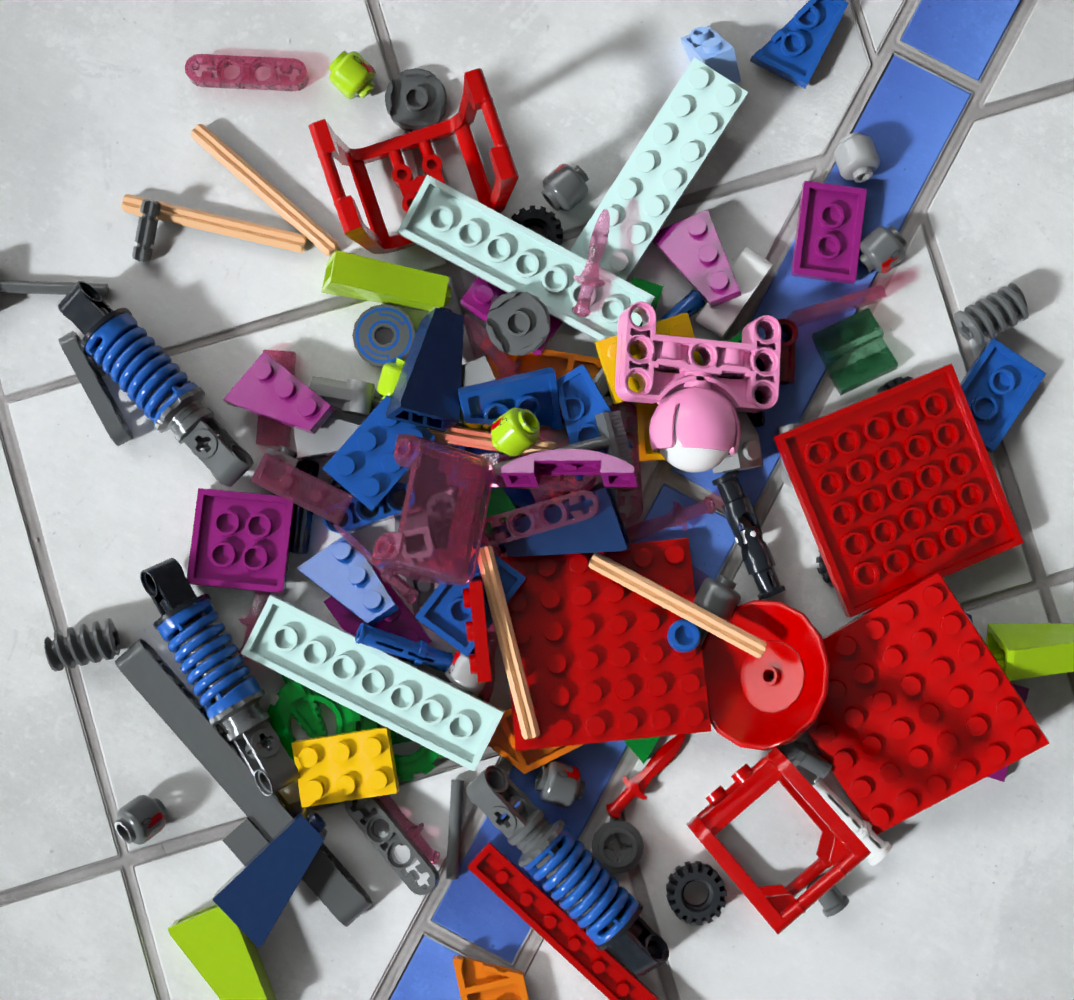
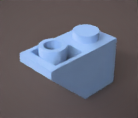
[681,26,741,84]

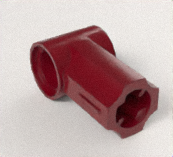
[764,318,798,385]

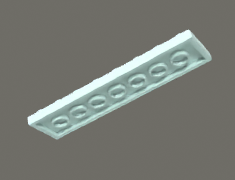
[570,57,748,281]
[397,175,655,341]
[241,595,504,772]

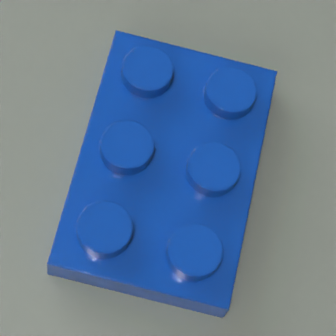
[960,338,1047,453]
[322,395,436,512]
[415,539,526,657]

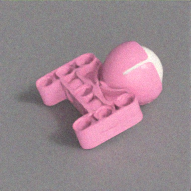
[615,301,781,472]

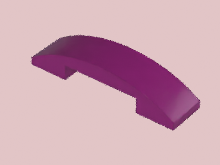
[501,449,638,487]

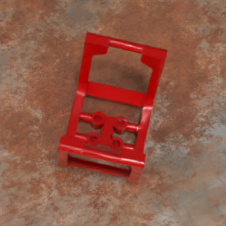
[308,68,519,254]
[687,747,871,935]

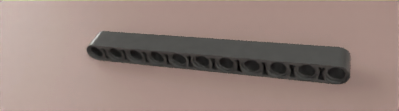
[115,639,373,927]

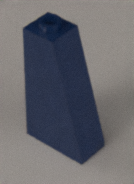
[386,308,464,432]
[497,487,632,557]
[212,808,328,948]

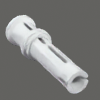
[810,777,892,866]

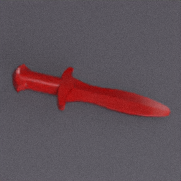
[606,734,685,819]

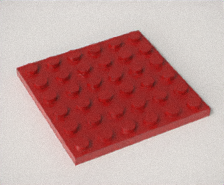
[773,363,1024,618]
[499,538,711,751]
[770,571,1050,835]

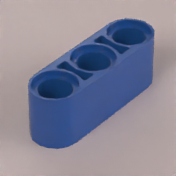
[324,483,417,534]

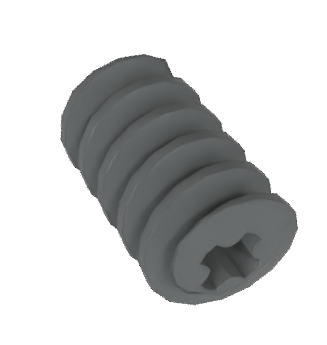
[954,282,1029,345]
[44,618,120,672]

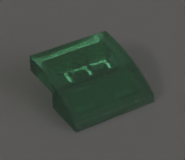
[812,308,898,396]

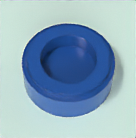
[667,619,701,653]

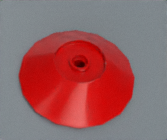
[701,600,830,751]

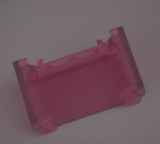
[371,434,495,585]

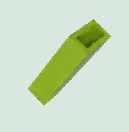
[321,250,452,312]
[985,623,1074,681]
[167,904,277,1000]

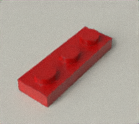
[463,579,491,683]

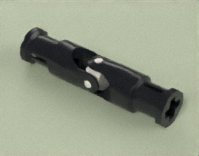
[712,471,786,600]

